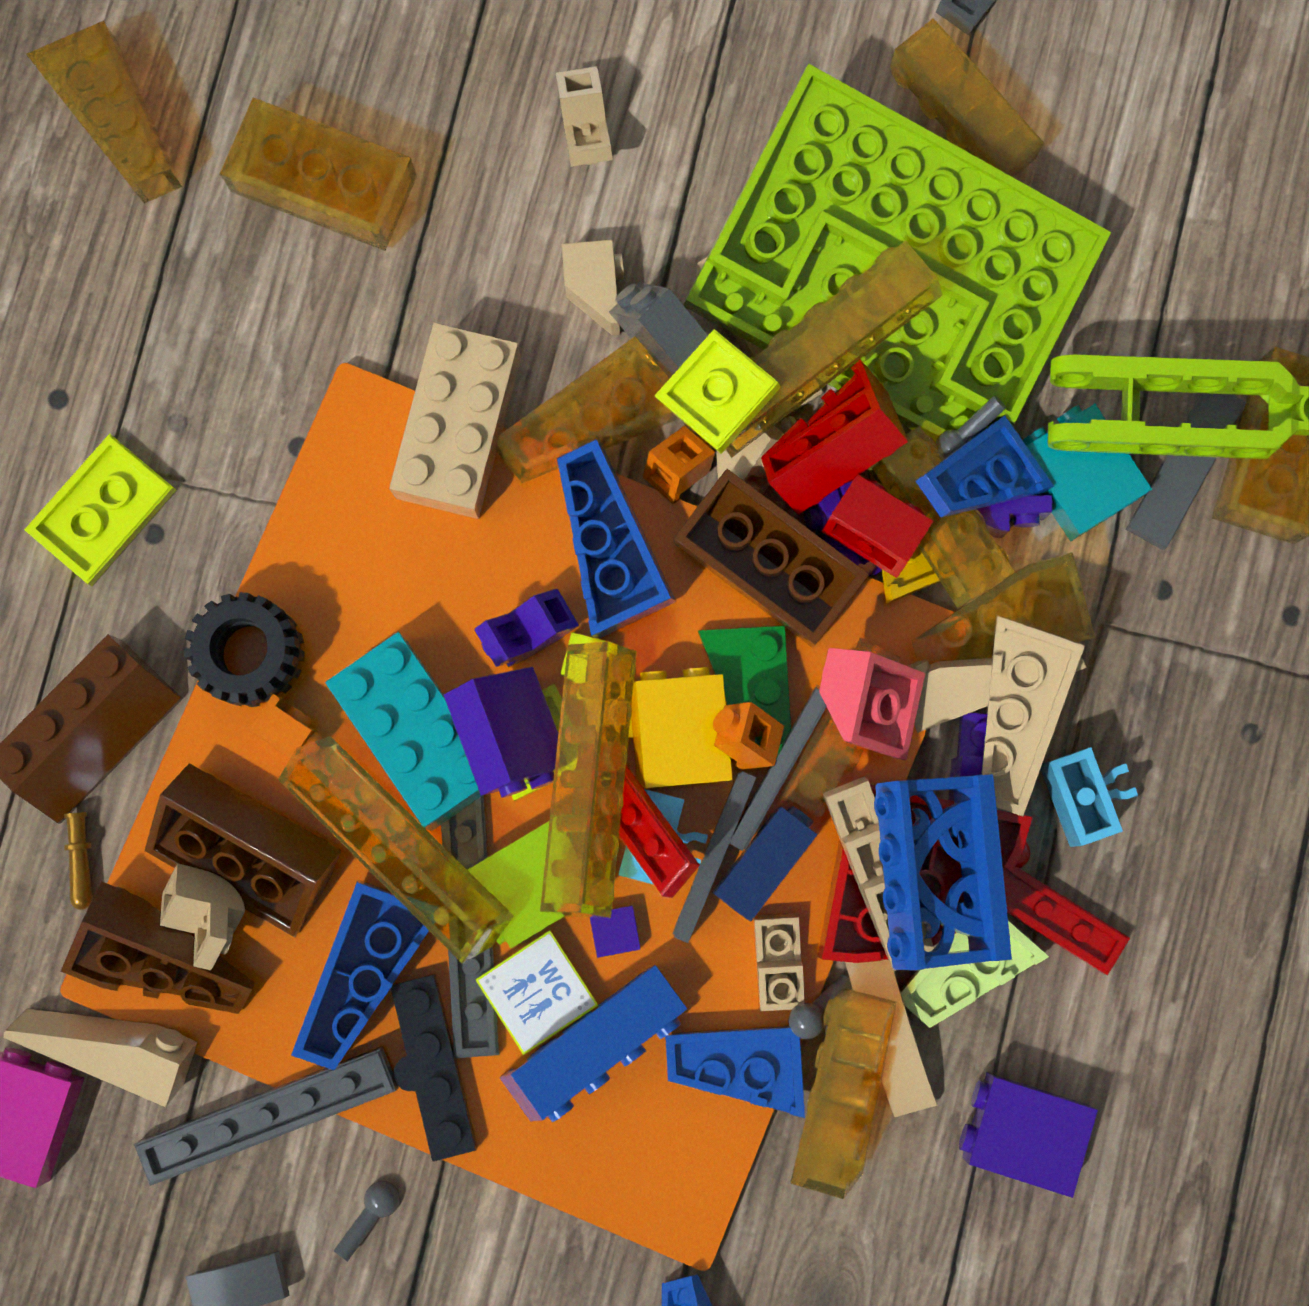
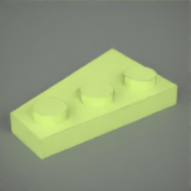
[900,921,1049,1028]

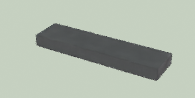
[1125,393,1246,550]
[729,684,827,851]
[672,771,756,943]

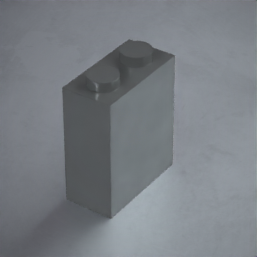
[609,282,708,381]

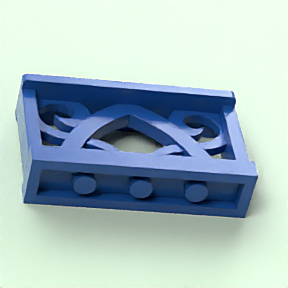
[874,774,1012,970]

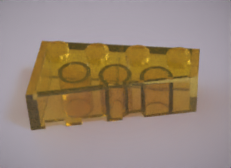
[26,20,182,204]
[496,336,679,483]
[790,988,897,1199]

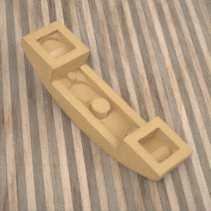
[845,960,937,1117]

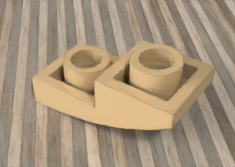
[754,913,805,1011]

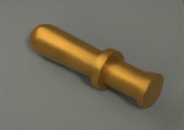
[64,812,93,910]

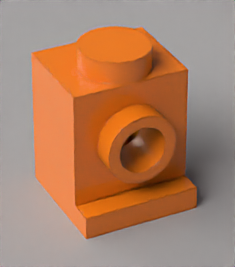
[643,425,715,504]
[248,694,323,762]
[713,702,784,770]

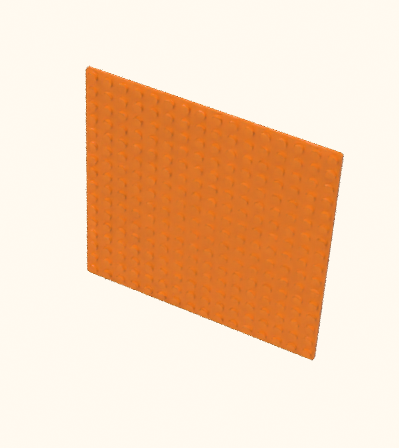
[60,363,969,1271]

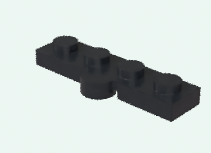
[391,974,478,1162]

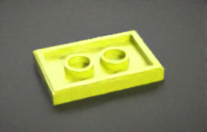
[24,434,177,586]

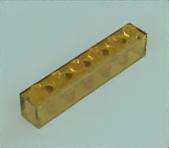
[725,240,942,458]
[540,641,637,918]
[278,736,514,964]

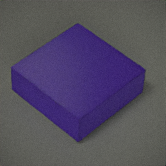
[589,905,641,958]

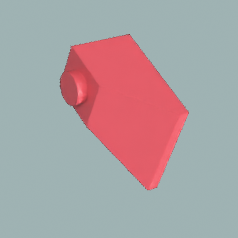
[819,648,925,760]

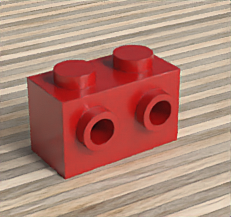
[822,474,933,578]

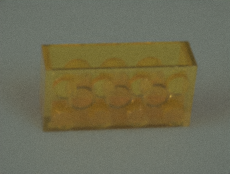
[220,97,417,251]
[1212,347,1309,544]

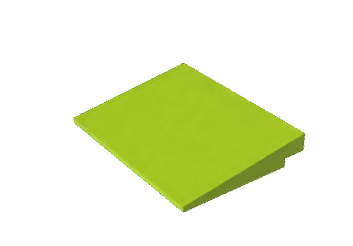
[683,63,1111,442]

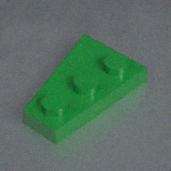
[698,626,791,752]

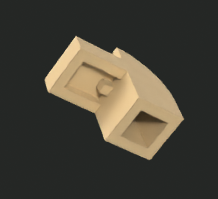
[556,66,613,167]
[160,863,245,970]

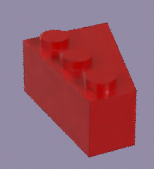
[761,359,908,515]

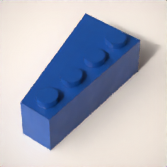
[557,439,676,639]
[291,880,442,1070]
[500,965,687,1123]

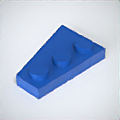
[916,415,1054,518]
[665,1026,805,1118]

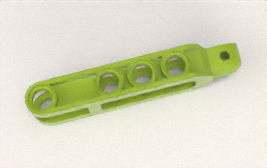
[1048,355,1309,459]

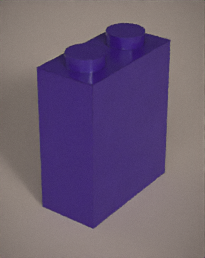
[444,667,570,798]
[959,1072,1098,1198]

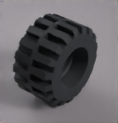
[184,592,305,707]

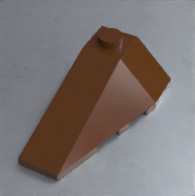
[60,881,255,1014]

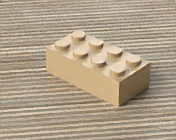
[389,323,521,519]

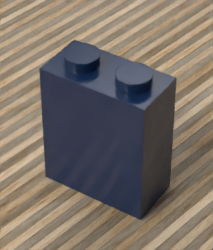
[712,806,817,922]

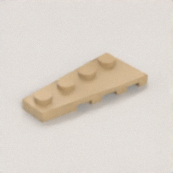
[982,615,1085,816]

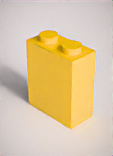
[628,667,733,788]

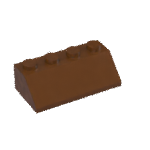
[673,469,869,648]
[0,634,183,824]
[144,763,341,937]

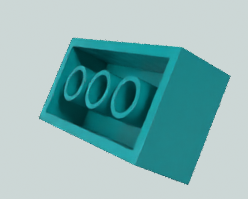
[325,632,482,831]

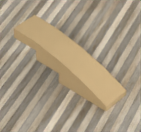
[823,776,934,971]

